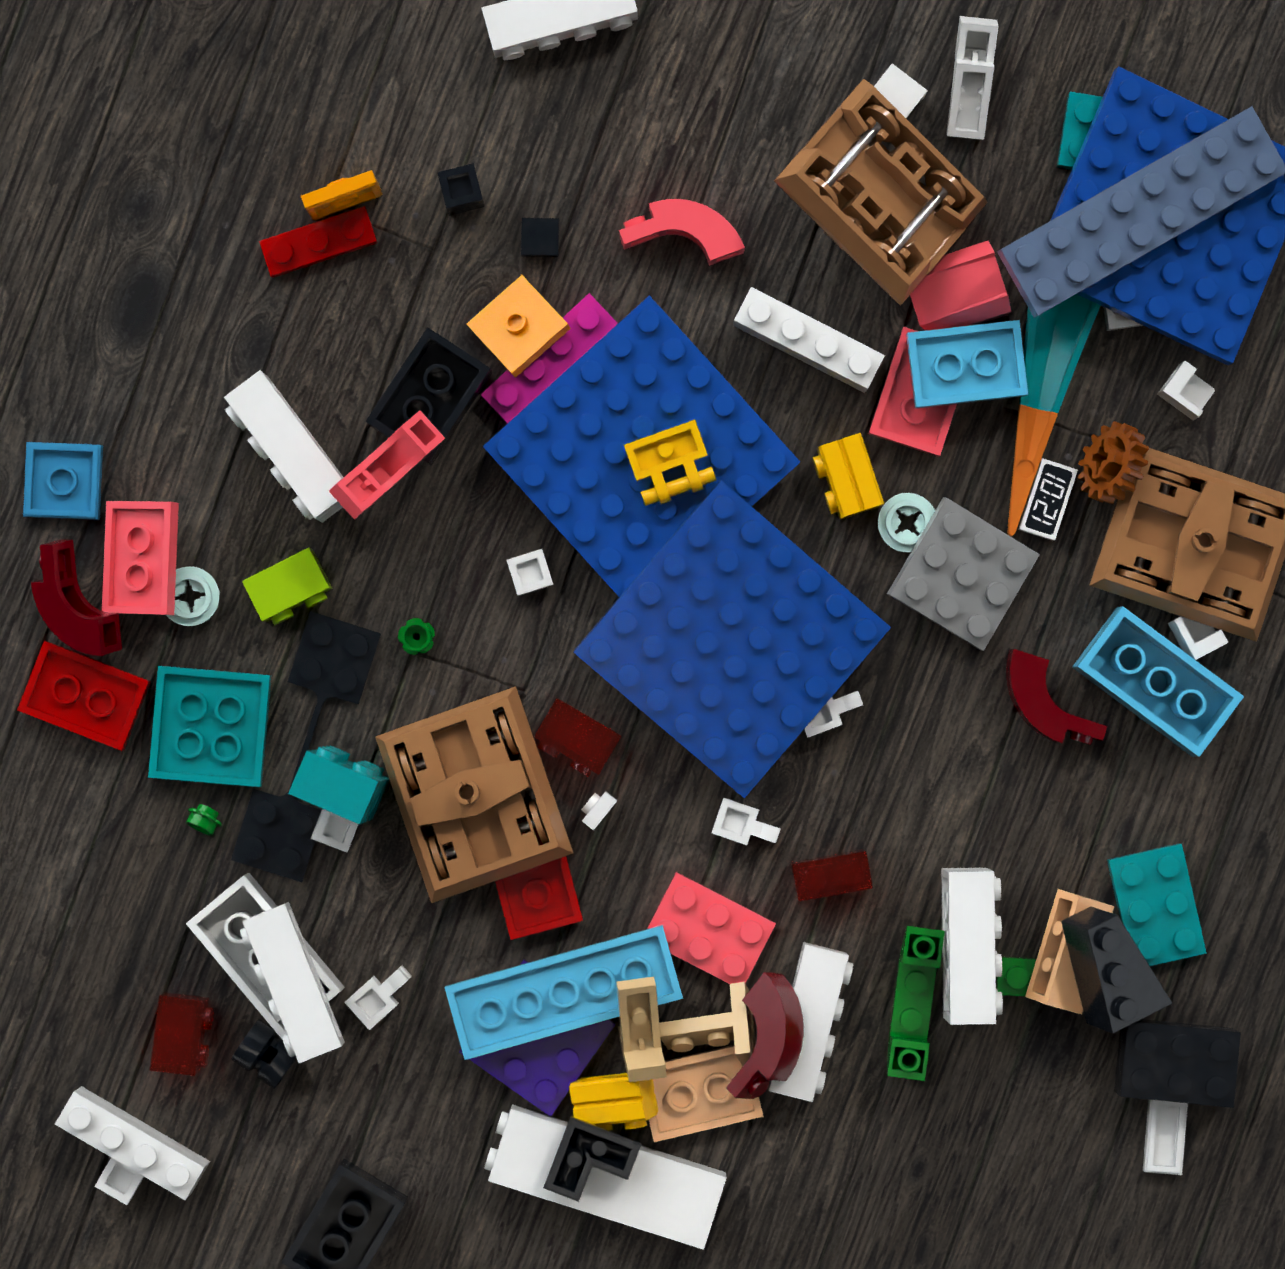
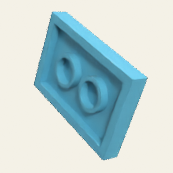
[906,320,1028,409]

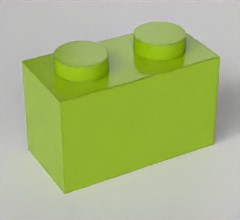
[242,547,333,625]

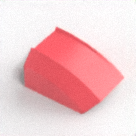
[910,241,1011,331]

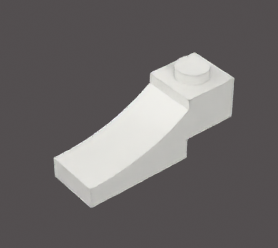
[946,16,999,140]

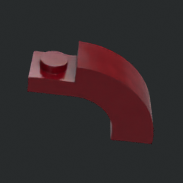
[31,539,122,656]
[1006,649,1108,745]
[726,972,804,1099]

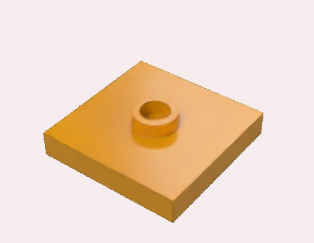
[301,170,382,220]
[467,275,571,378]

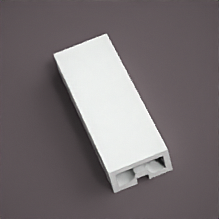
[484,1104,727,1250]

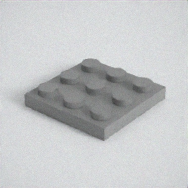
[887,497,1040,651]

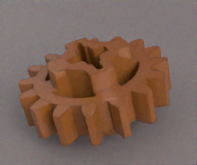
[1078,421,1149,504]

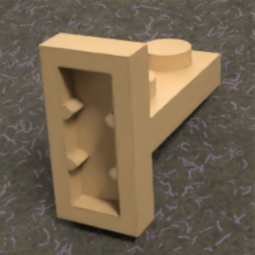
[616,976,667,1082]
[659,982,756,1066]

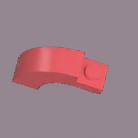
[619,199,745,266]
[329,410,445,520]

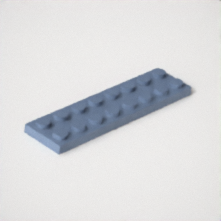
[997,106,1285,318]

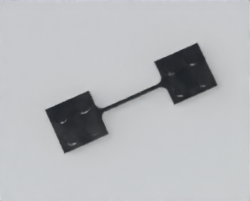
[231,611,381,882]

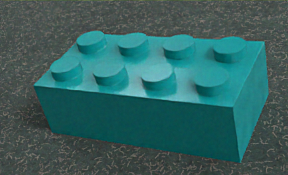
[288,745,390,825]

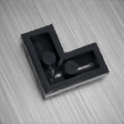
[543,1116,642,1202]

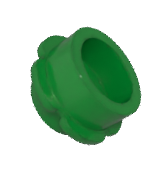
[398,618,435,655]
[185,804,222,836]

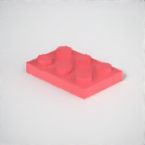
[868,327,957,457]
[102,501,179,615]
[647,872,776,984]

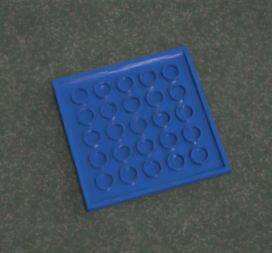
[1050,67,1285,365]
[483,295,800,597]
[573,480,891,798]

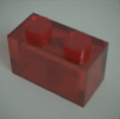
[534,698,622,777]
[790,849,873,902]
[150,992,214,1076]

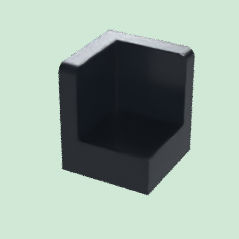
[437,163,485,216]

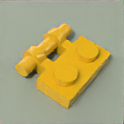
[624,420,717,506]

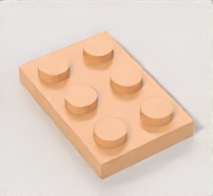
[649,1045,764,1142]

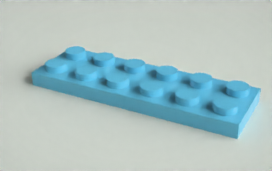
[444,925,683,1060]

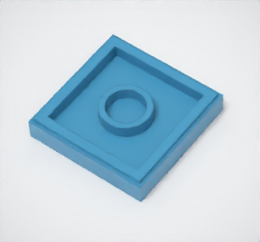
[23,442,103,520]

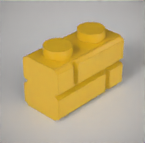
[812,433,884,519]
[569,1073,658,1130]

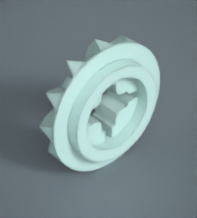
[878,493,935,552]
[167,566,220,626]

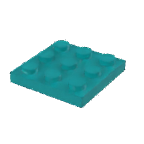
[148,666,272,787]

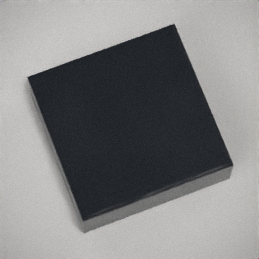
[521,218,559,257]

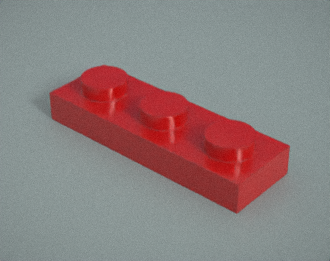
[259,206,378,278]

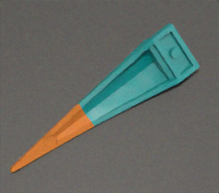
[1007,294,1101,536]

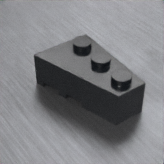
[1061,907,1172,1033]

